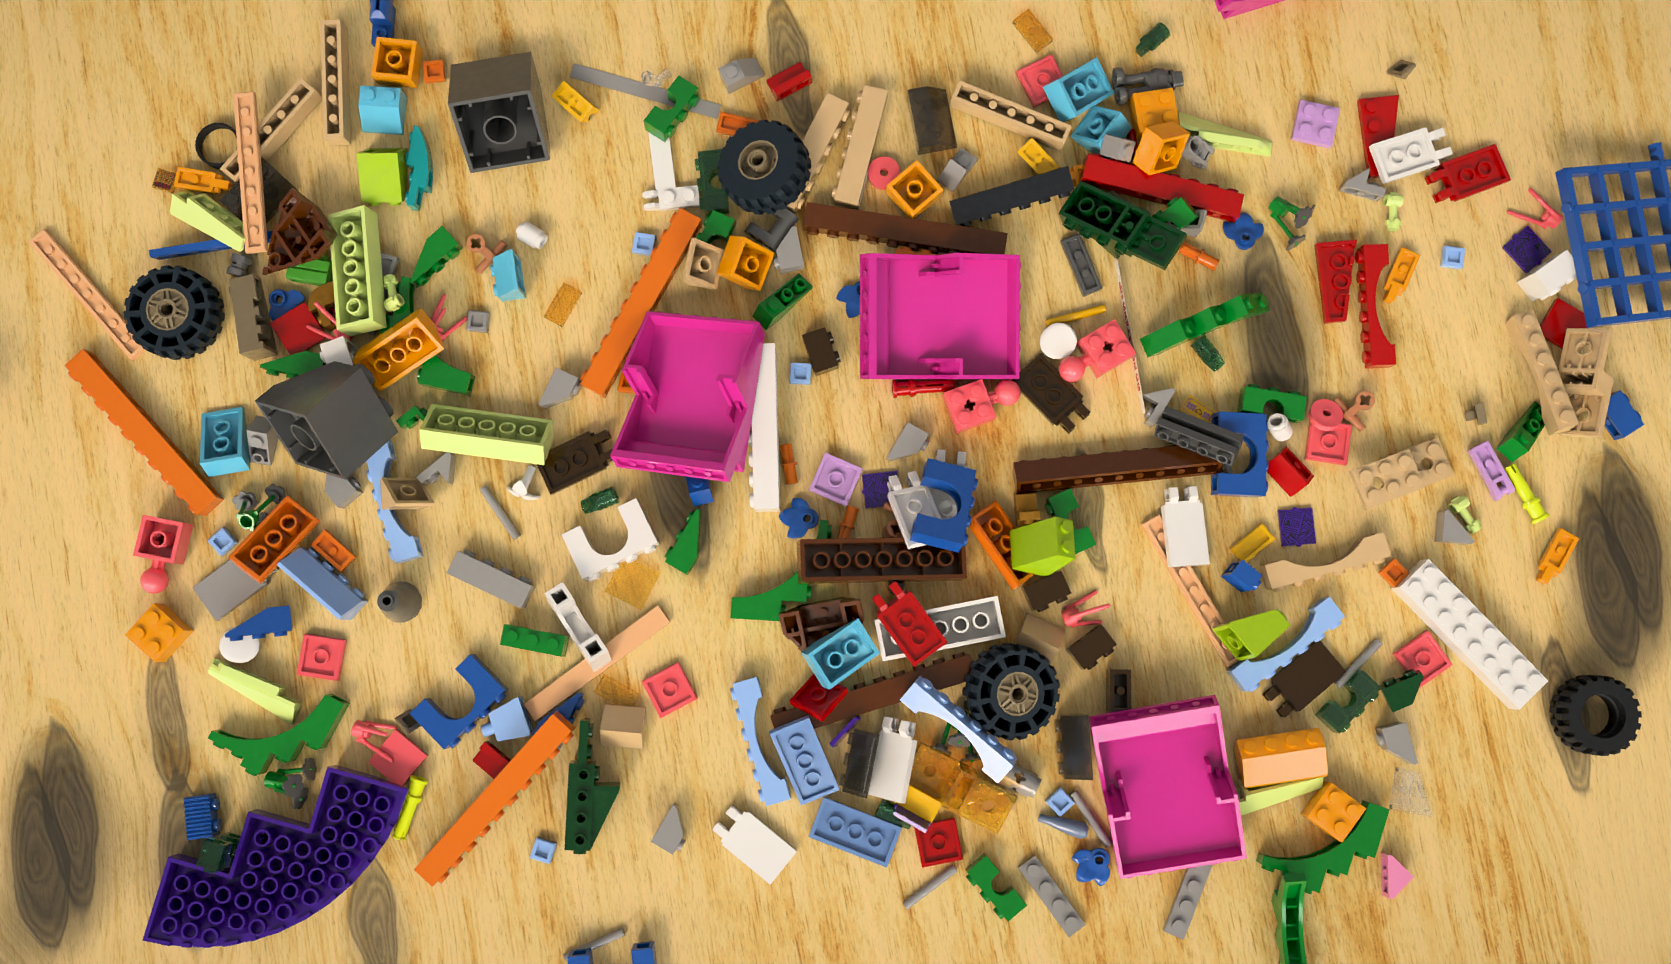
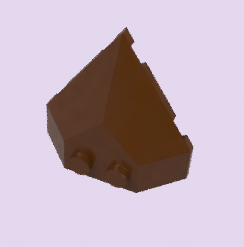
[262,188,338,275]
[779,597,865,652]

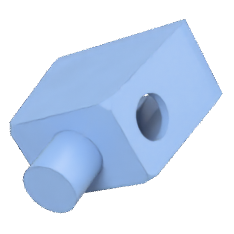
[481,697,534,741]

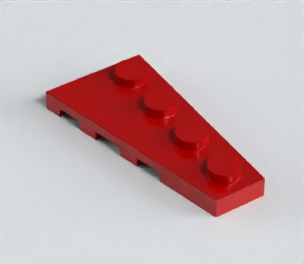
[1314,240,1357,324]

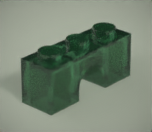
[695,149,730,216]
[1315,670,1381,733]
[196,832,241,873]

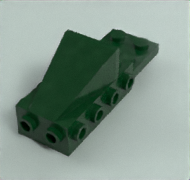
[1058,180,1187,270]
[564,718,620,854]

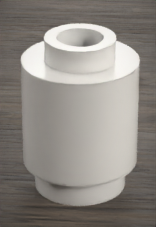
[516,221,548,250]
[1267,413,1293,441]

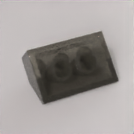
[907,86,957,155]
[219,157,299,223]
[1054,713,1093,780]
[839,728,880,798]

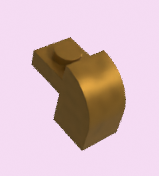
[308,281,337,331]
[1013,493,1041,528]

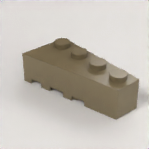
[229,274,278,361]

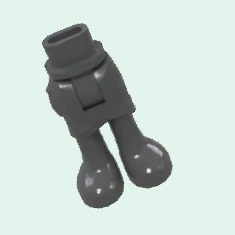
[1112,67,1184,106]

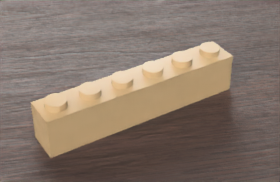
[320,20,351,146]
[220,78,322,185]
[950,80,1072,151]
[831,85,888,210]
[786,92,851,214]

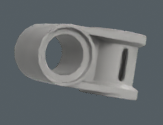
[1182,136,1215,169]

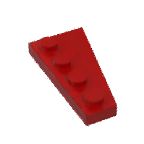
[1357,95,1399,179]

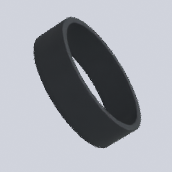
[195,123,237,169]

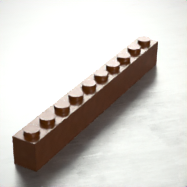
[803,202,1008,254]
[1013,446,1223,494]
[770,651,972,729]

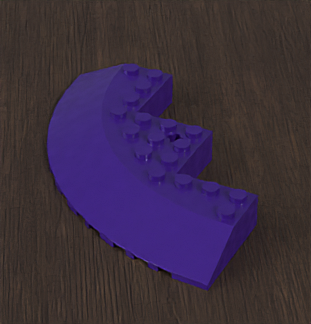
[142,765,409,948]

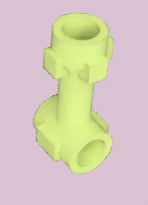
[1382,192,1403,231]
[383,274,405,312]
[1448,495,1482,534]

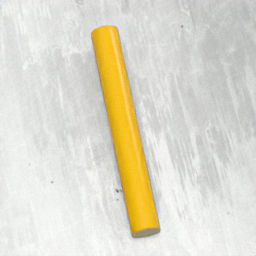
[1045,304,1106,327]

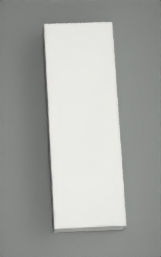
[648,132,676,191]

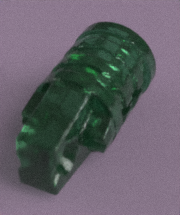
[1136,22,1170,57]
[1190,334,1225,372]
[581,486,620,514]
[875,799,912,829]

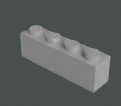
[447,549,536,609]

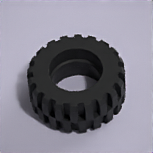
[1549,675,1642,756]

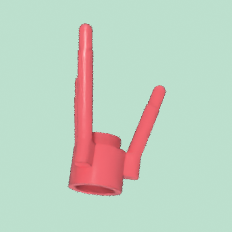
[1507,188,1564,230]
[431,294,468,342]
[306,302,354,340]
[1061,590,1111,628]
[351,720,398,762]

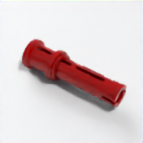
[892,379,954,398]

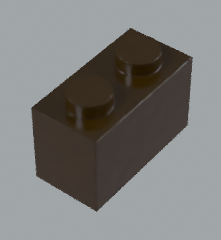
[802,327,841,376]
[1021,571,1072,613]
[1066,624,1117,670]
[1106,669,1132,712]

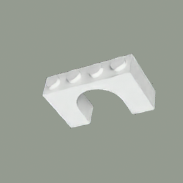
[562,498,660,582]
[544,582,612,672]

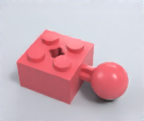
[1059,319,1136,382]
[942,379,1021,434]
[133,515,193,594]

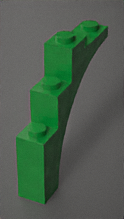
[379,276,475,396]
[1140,292,1270,358]
[730,520,833,621]
[208,694,350,776]
[1256,801,1390,894]
[1271,872,1307,964]

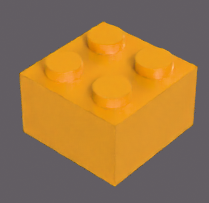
[371,37,423,88]
[1129,88,1179,140]
[1132,121,1190,175]
[885,160,944,219]
[716,236,774,291]
[125,603,194,662]
[1300,781,1366,843]

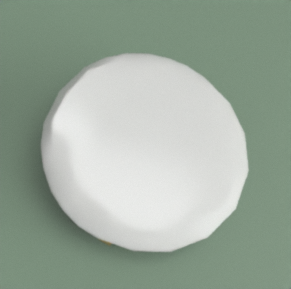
[1040,323,1077,359]
[219,627,260,663]

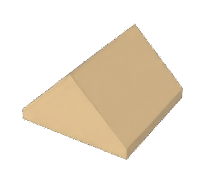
[683,238,725,290]
[380,477,434,510]
[1013,613,1065,665]
[599,704,646,749]

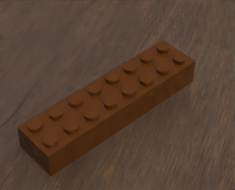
[797,538,967,584]

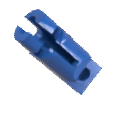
[369,0,396,47]

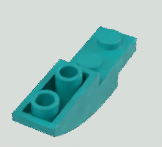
[405,126,433,211]

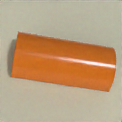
[228,495,320,584]
[969,500,1035,590]

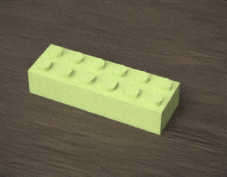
[328,205,387,336]
[419,404,554,465]

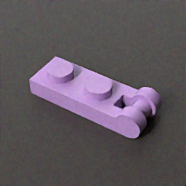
[1467,441,1515,501]

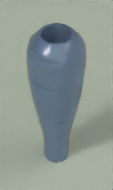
[1038,814,1089,839]

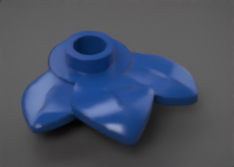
[1223,212,1264,250]
[836,281,860,318]
[269,289,305,321]
[779,498,819,539]
[1072,848,1110,886]

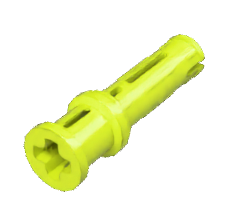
[1504,463,1550,524]
[392,775,429,841]

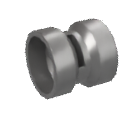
[226,253,253,277]

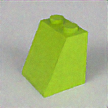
[356,148,408,206]
[1010,516,1076,577]
[1212,609,1291,661]

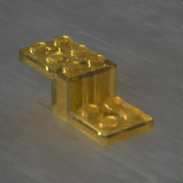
[909,742,1017,834]

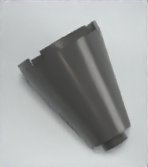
[377,582,422,623]

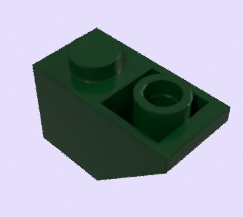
[1379,669,1424,712]

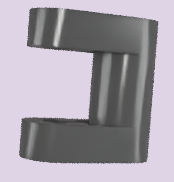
[745,208,799,252]

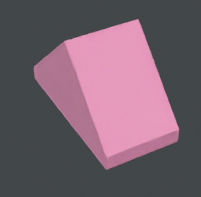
[1381,853,1413,899]

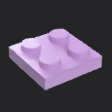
[1291,100,1340,149]
[809,453,863,507]

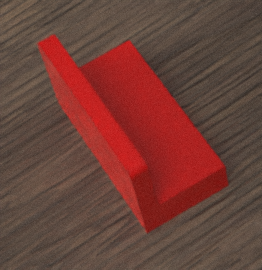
[766,62,812,102]
[1267,446,1314,497]
[473,741,511,779]

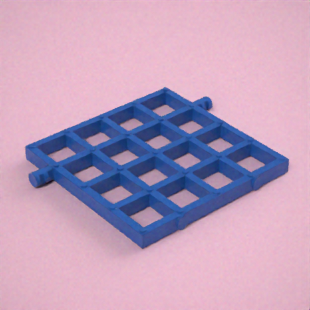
[1555,142,1671,328]

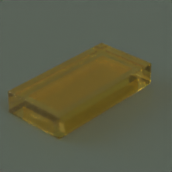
[544,282,582,328]
[594,674,640,706]

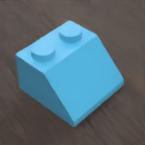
[358,86,407,135]
[1070,106,1132,159]
[490,249,526,302]

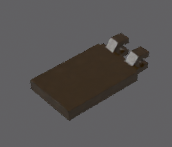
[1012,353,1090,434]
[537,430,613,495]
[1262,640,1346,717]

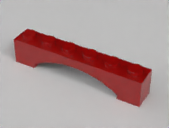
[1355,244,1396,369]

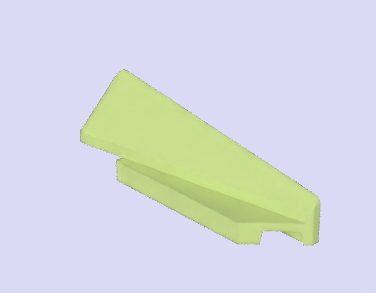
[1178,112,1272,157]
[170,190,245,252]
[208,658,302,724]
[1236,777,1324,816]

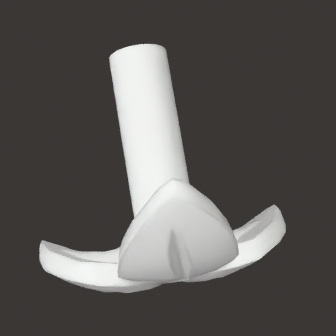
[506,465,541,500]

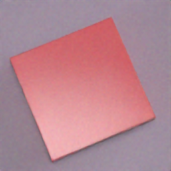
[1016,54,1063,108]
[1304,420,1352,466]
[1392,630,1453,688]
[296,634,347,681]
[642,662,698,718]
[369,729,429,786]

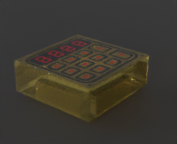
[152,168,176,194]

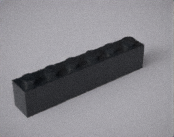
[949,166,1075,226]

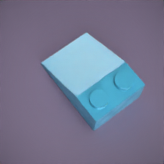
[1043,57,1114,122]
[200,407,250,477]
[801,618,880,689]

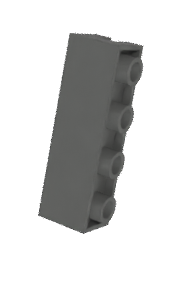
[1154,406,1244,466]

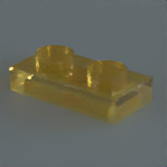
[1012,9,1053,54]

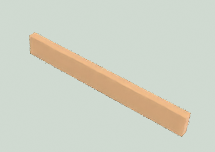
[233,91,268,254]
[29,229,146,361]
[1141,514,1238,667]
[523,605,670,721]

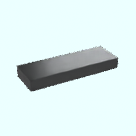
[1060,233,1103,297]

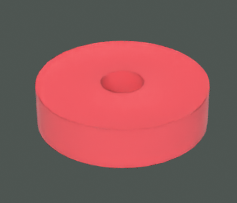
[868,156,900,190]
[1308,399,1343,431]

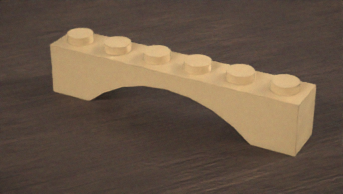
[1505,310,1579,436]
[1259,532,1391,592]

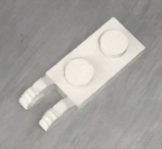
[642,185,700,211]

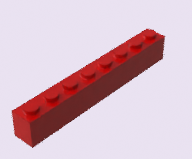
[1079,153,1244,222]

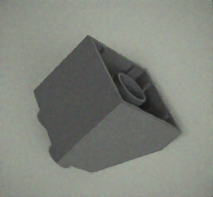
[448,52,550,173]
[255,361,398,480]

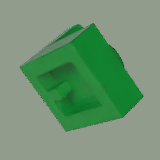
[396,406,428,429]

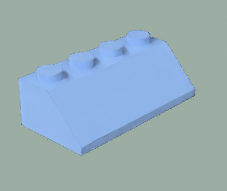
[277,547,368,620]

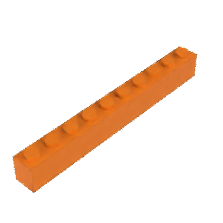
[580,208,703,398]
[64,349,224,516]
[414,711,576,887]

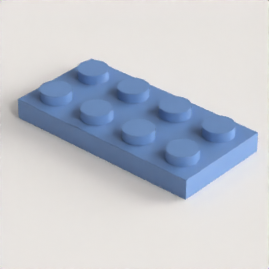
[769,715,840,805]
[809,797,902,867]

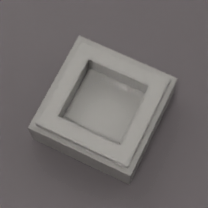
[466,310,490,333]

